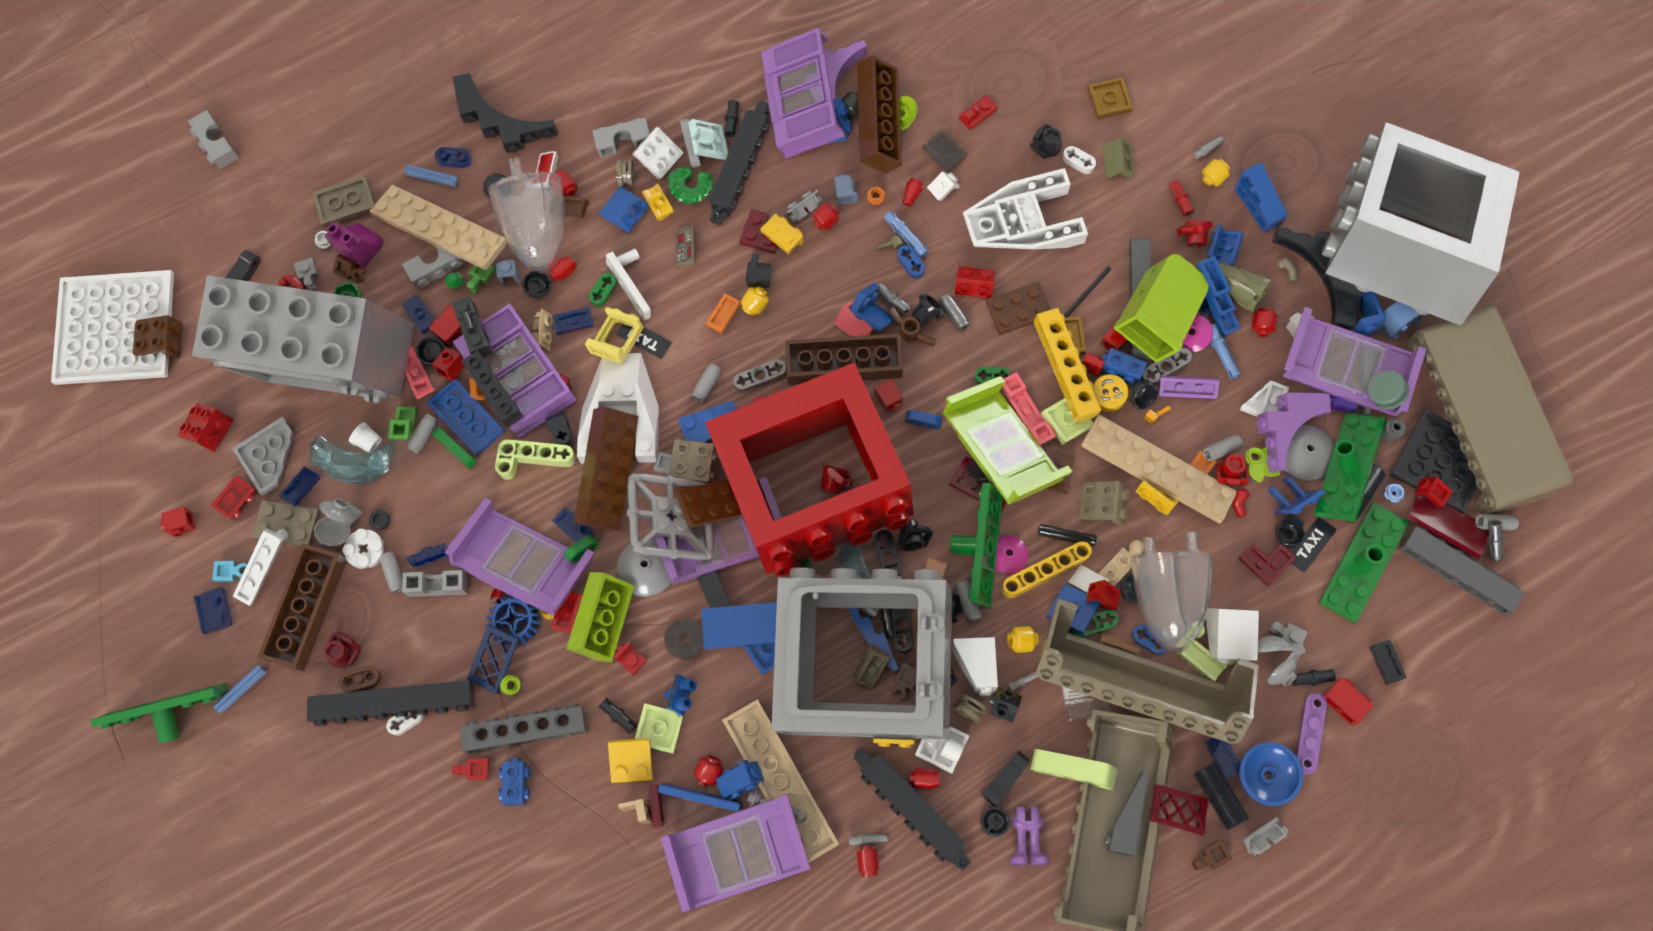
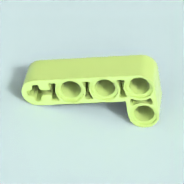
[495,439,576,480]
[1030,749,1118,790]

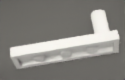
[606,249,651,321]
[233,529,288,606]

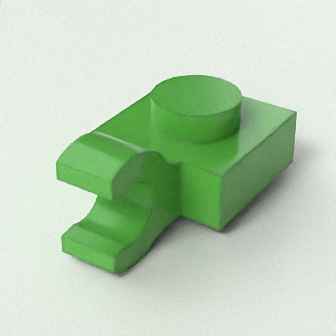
[467,265,496,294]

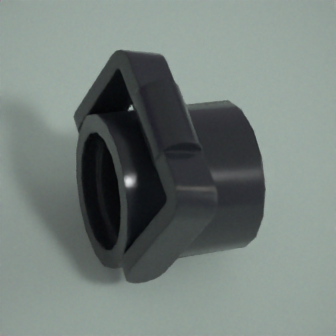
[746,253,771,288]

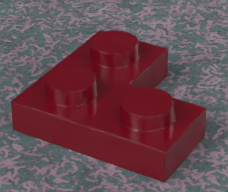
[739,209,778,254]
[1238,543,1296,586]

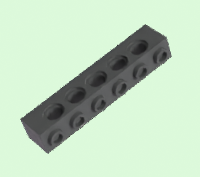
[460,704,588,754]

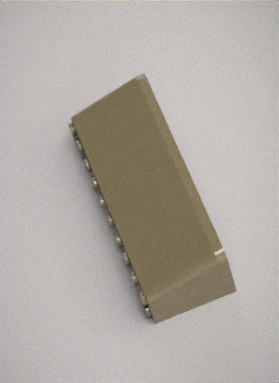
[1407,304,1573,514]
[1036,599,1259,744]
[1054,709,1175,931]

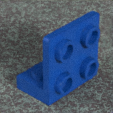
[849,283,895,331]

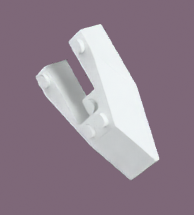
[963,168,1088,249]
[577,353,659,464]

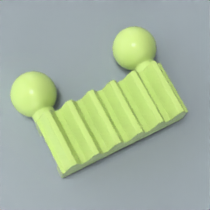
[1174,622,1237,682]

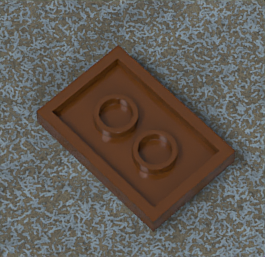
[986,282,1051,335]
[675,480,742,528]

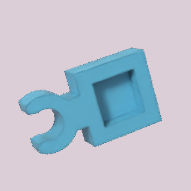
[212,561,248,582]

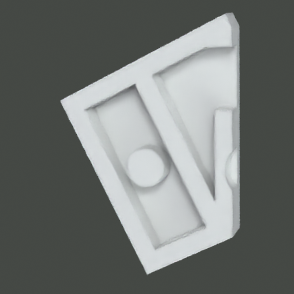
[1240,381,1289,417]

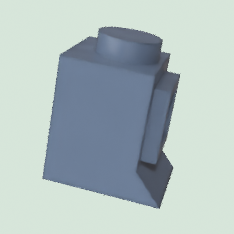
[834,174,858,205]
[496,259,521,286]

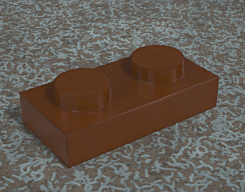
[1048,451,1075,494]

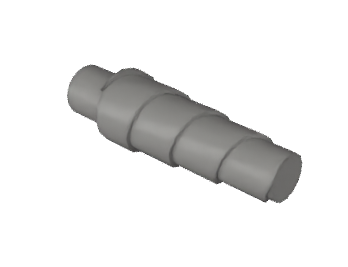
[1193,136,1224,159]
[848,834,887,846]

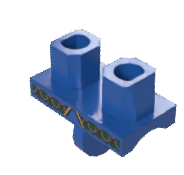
[664,674,697,717]

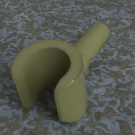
[876,236,903,250]

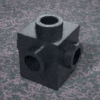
[988,687,1022,723]

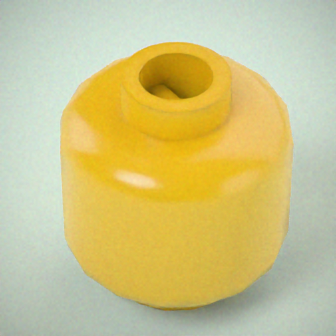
[1202,159,1230,187]
[741,287,769,316]
[1007,626,1039,653]

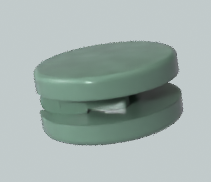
[1368,370,1409,410]

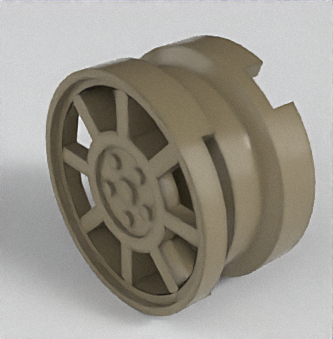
[616,159,635,186]
[954,694,987,724]

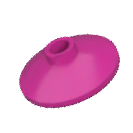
[1181,314,1213,352]
[995,535,1028,574]

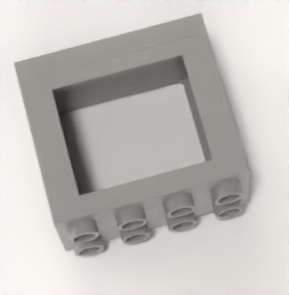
[1322,123,1520,326]
[192,275,414,403]
[771,568,952,740]

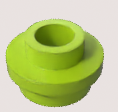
[500,675,521,695]

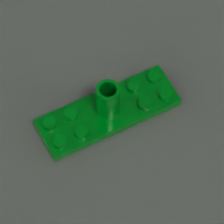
[1314,413,1386,522]
[950,483,1003,609]
[1318,502,1409,624]
[90,682,228,743]

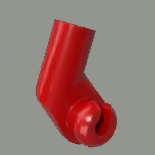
[278,275,306,290]
[1232,489,1250,518]

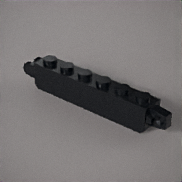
[709,101,770,225]
[854,749,971,871]

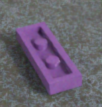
[1158,376,1220,399]

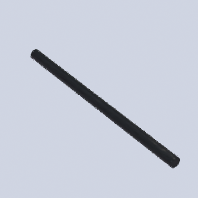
[1064,266,1111,318]

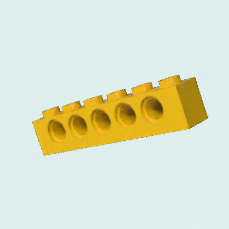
[1033,308,1101,424]

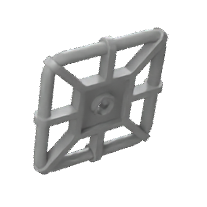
[627,473,714,560]

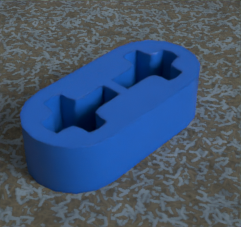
[897,246,925,279]
[905,410,942,429]
[1131,625,1169,655]

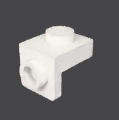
[927,171,960,201]

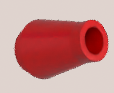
[902,178,924,207]

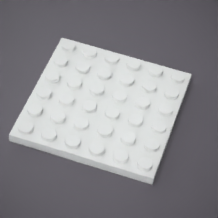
[51,270,174,385]

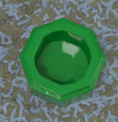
[444,272,465,289]

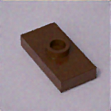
[550,195,589,218]

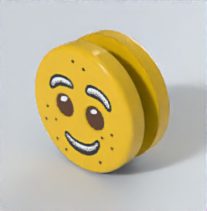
[1093,374,1128,413]

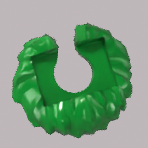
[668,167,714,204]

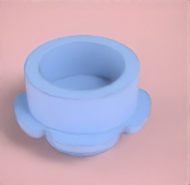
[1384,484,1404,503]

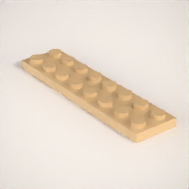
[370,185,508,270]
[1081,415,1236,524]
[722,699,839,863]

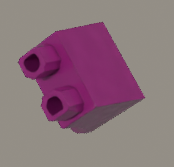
[324,222,383,268]

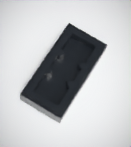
[1369,639,1407,685]

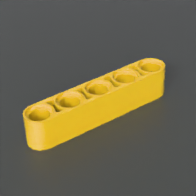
[1002,542,1092,598]

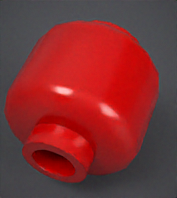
[812,203,840,231]
[1251,308,1278,337]
[693,754,724,787]

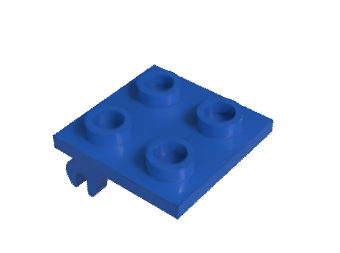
[599,186,650,234]
[1268,476,1325,515]

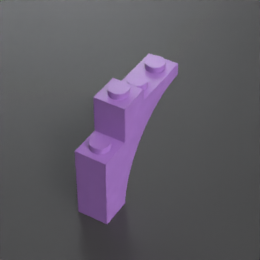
[804,40,867,103]
[1257,392,1331,473]

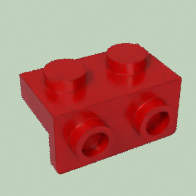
[954,266,996,299]
[210,475,256,520]
[551,592,583,634]

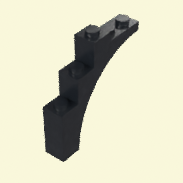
[453,73,558,153]
[1272,228,1362,331]

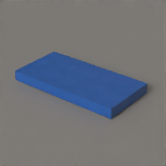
[426,378,506,457]
[701,602,777,650]

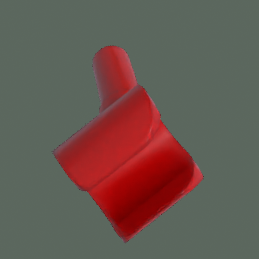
[490,589,505,604]

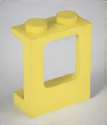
[585,307,644,365]

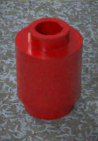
[552,170,578,196]
[549,255,577,282]
[909,767,940,789]
[856,845,879,877]

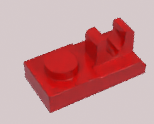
[958,94,998,130]

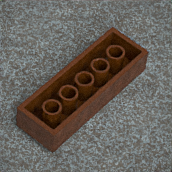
[857,55,902,173]
[785,334,903,384]
[574,407,639,532]
[258,543,346,672]

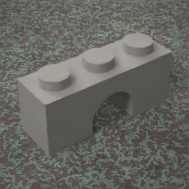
[188,110,239,169]
[592,118,650,158]
[402,246,466,289]
[402,570,468,597]

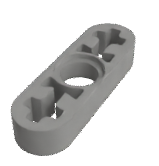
[680,119,701,168]
[1141,348,1192,385]
[733,359,787,392]

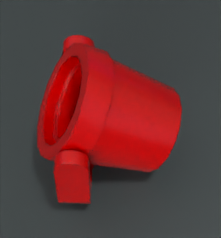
[1176,220,1212,248]
[1215,454,1249,485]
[821,465,854,493]

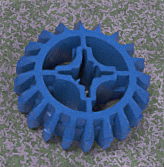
[486,594,541,648]

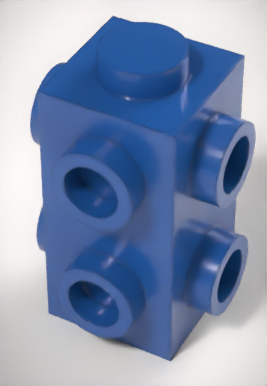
[1101,348,1147,385]
[498,758,530,806]
[716,760,764,800]

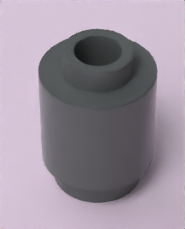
[1381,418,1406,442]

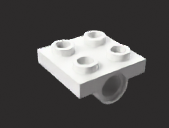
[632,127,684,180]
[915,726,969,774]

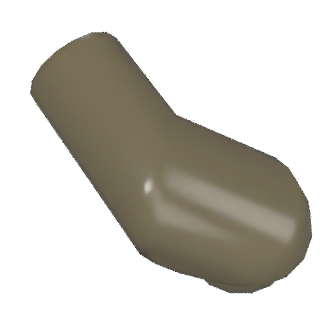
[1278,257,1298,284]

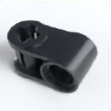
[545,411,574,448]

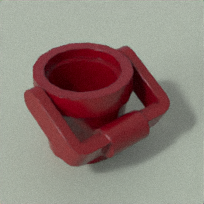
[324,631,361,668]

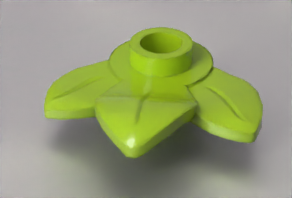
[1245,447,1280,483]

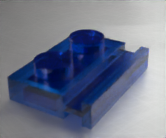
[193,587,233,634]

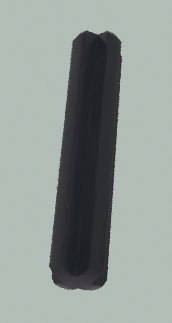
[1038,524,1097,546]

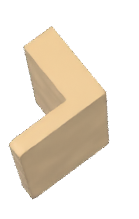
[618,799,652,824]

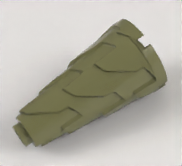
[1196,258,1273,313]

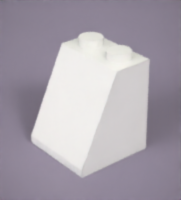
[1205,608,1259,663]
[951,637,998,697]

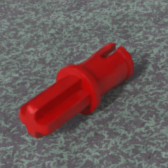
[1169,180,1194,216]

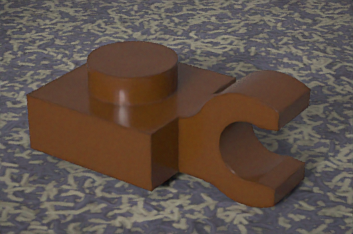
[1192,840,1232,871]

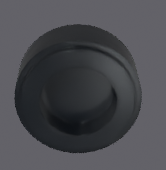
[369,510,390,530]

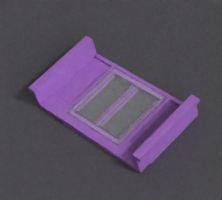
[761,28,845,159]
[453,303,577,439]
[1283,307,1426,417]
[648,477,782,585]
[445,498,595,616]
[660,794,811,912]

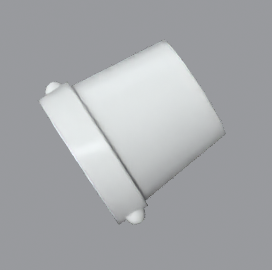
[349,422,382,453]

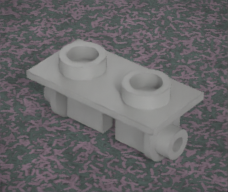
[784,190,823,223]
[1243,817,1289,856]

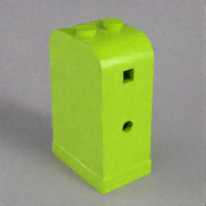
[1114,254,1209,363]

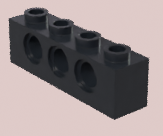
[462,350,524,428]

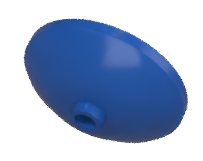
[1239,742,1303,806]

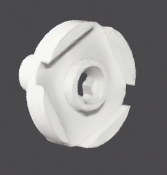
[342,529,385,569]

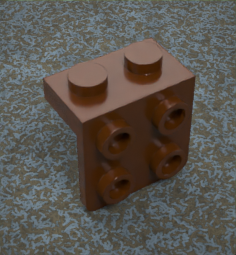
[133,315,183,359]

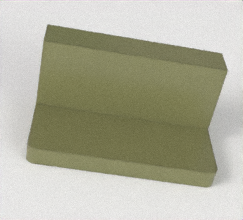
[1103,137,1135,179]

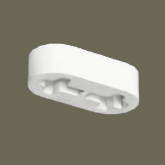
[1063,146,1096,174]
[386,713,424,736]

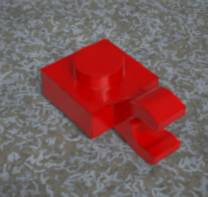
[452,758,489,780]

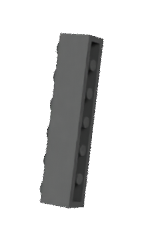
[1399,526,1525,616]

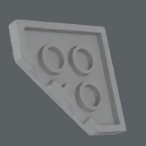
[232,417,294,496]

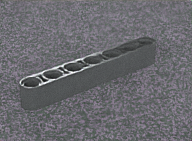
[1129,238,1151,360]

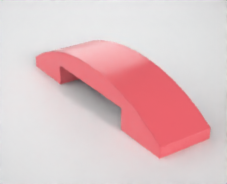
[405,345,434,400]
[1002,372,1056,446]

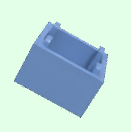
[1379,301,1428,340]

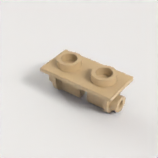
[532,309,553,351]

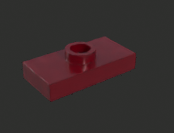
[647,784,665,828]

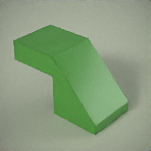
[388,407,418,440]

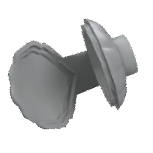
[314,498,362,547]
[1258,636,1305,686]

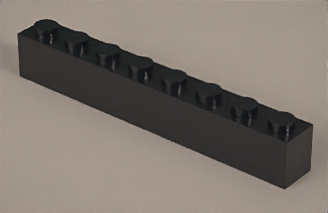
[307,680,475,727]

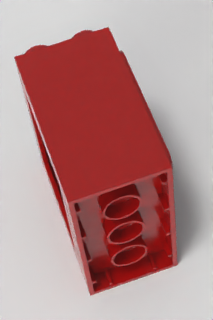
[705,363,914,577]

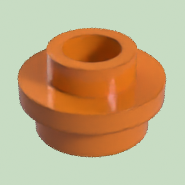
[867,187,885,205]

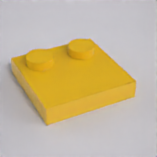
[608,738,653,783]

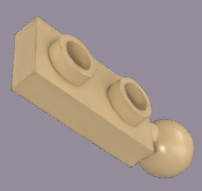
[1098,540,1145,586]

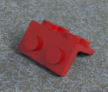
[178,403,234,453]

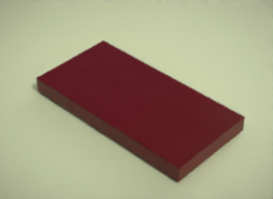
[1406,495,1489,559]

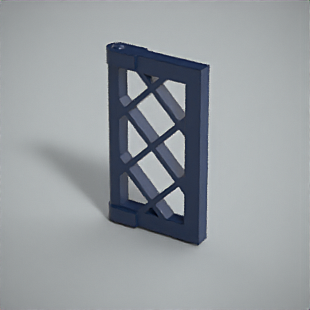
[467,624,520,694]

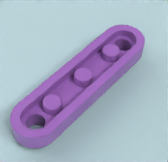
[1296,693,1327,775]

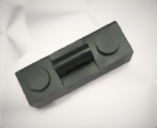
[451,296,494,358]

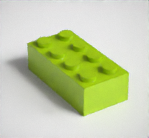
[566,572,635,663]

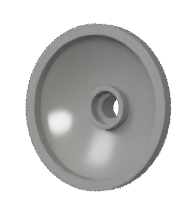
[1284,425,1335,481]
[617,539,672,597]

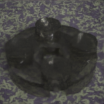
[664,619,704,660]

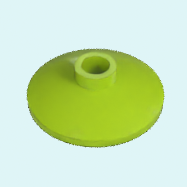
[899,96,917,131]

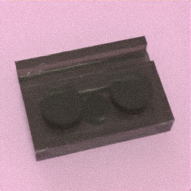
[922,130,967,173]

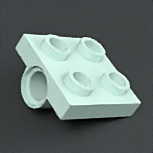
[688,119,728,160]

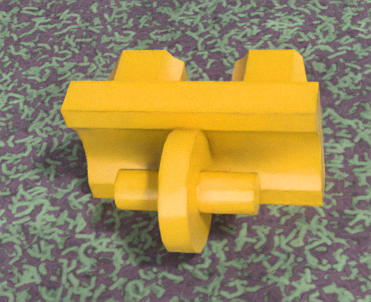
[642,184,674,220]

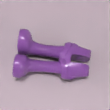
[1010,806,1050,866]

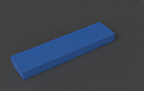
[658,783,742,812]

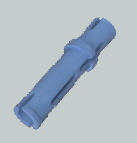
[883,210,929,258]
[1211,324,1241,380]

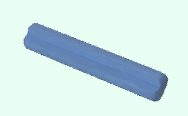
[405,165,458,187]
[213,665,266,713]

